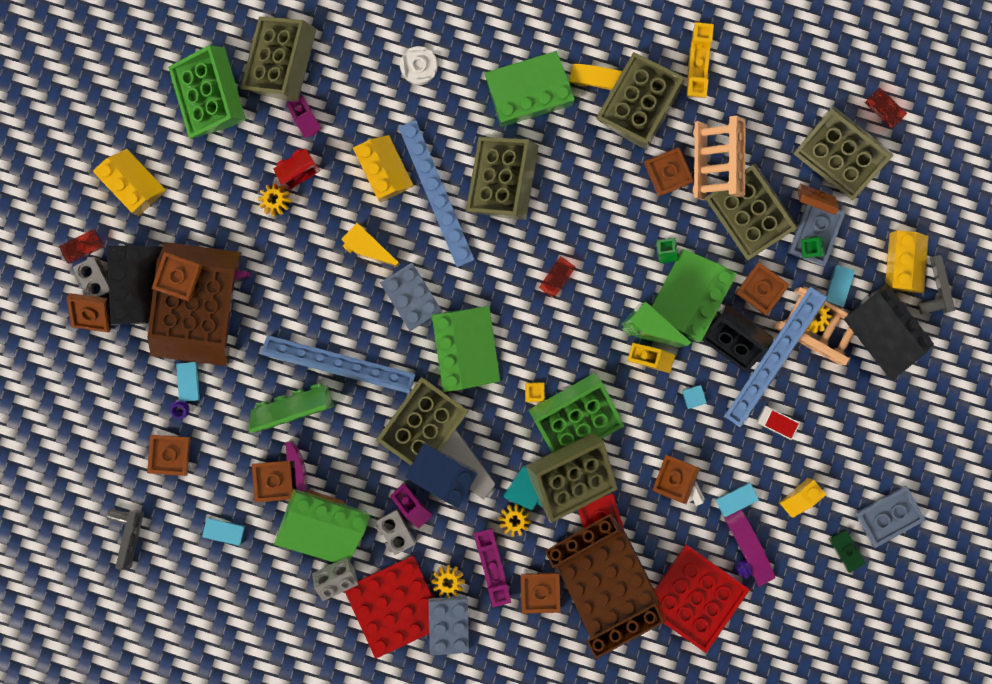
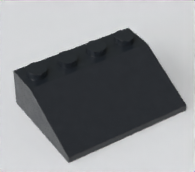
[106,245,163,326]
[844,283,934,381]

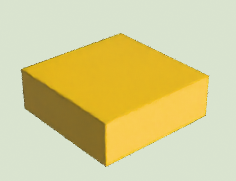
[525,383,545,402]

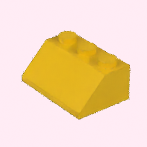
[353,135,414,203]
[93,149,167,216]
[885,230,929,293]

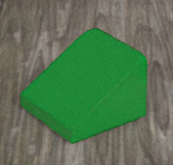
[801,237,825,258]
[657,238,679,263]

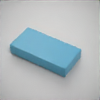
[826,265,855,307]
[176,362,200,401]
[715,483,759,517]
[202,518,245,546]

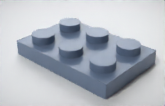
[788,204,845,267]
[380,263,443,331]
[854,486,926,548]
[428,596,469,656]

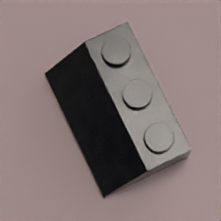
[702,304,774,372]

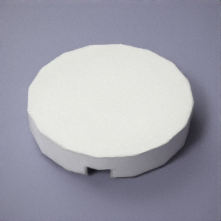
[400,46,438,85]

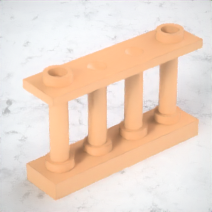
[693,116,746,200]
[774,286,854,365]

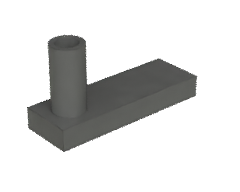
[918,255,955,314]
[107,509,144,570]

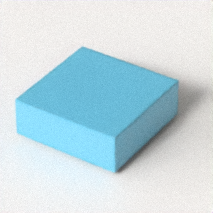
[682,385,706,409]

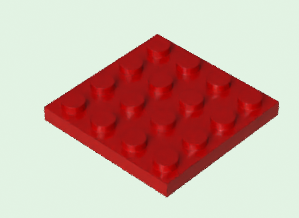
[654,544,750,653]
[344,555,433,659]

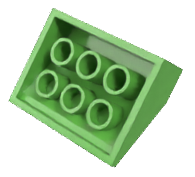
[168,45,246,139]
[484,51,575,127]
[652,249,737,342]
[621,302,691,348]
[432,306,500,392]
[528,373,624,453]
[249,383,334,433]
[274,489,370,562]

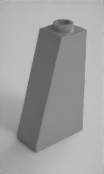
[441,429,496,500]

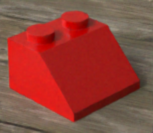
[273,148,320,191]

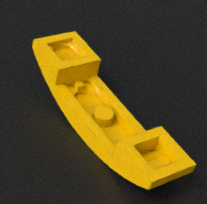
[687,22,714,98]
[569,64,622,90]

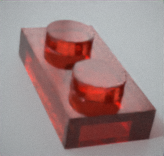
[864,87,907,129]
[59,229,104,264]
[539,256,576,298]

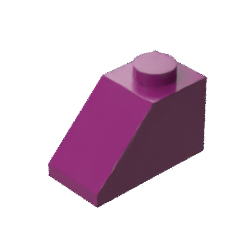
[286,95,321,138]
[390,483,433,528]

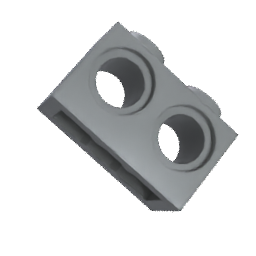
[73,257,109,298]
[376,508,416,556]
[312,557,358,601]

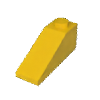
[341,223,400,267]

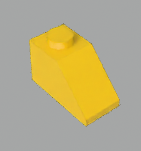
[627,343,675,373]
[779,478,826,518]

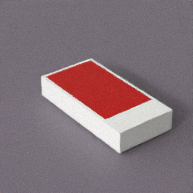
[756,406,800,440]

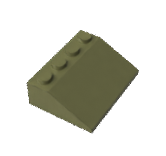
[240,16,317,102]
[596,52,684,150]
[793,105,893,201]
[466,137,539,220]
[705,164,798,261]
[376,377,469,465]
[526,433,617,523]

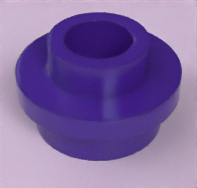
[170,400,190,419]
[736,560,752,579]

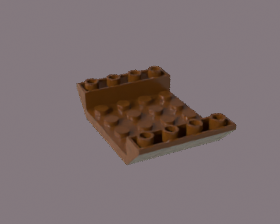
[147,242,242,366]
[545,514,665,659]

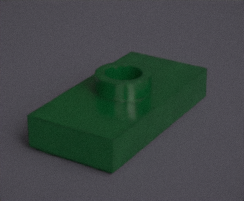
[829,529,866,573]

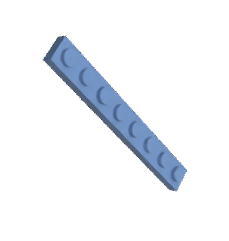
[399,120,474,268]
[724,287,828,427]
[261,335,415,394]

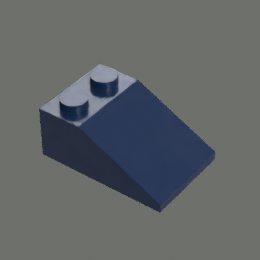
[405,443,478,508]

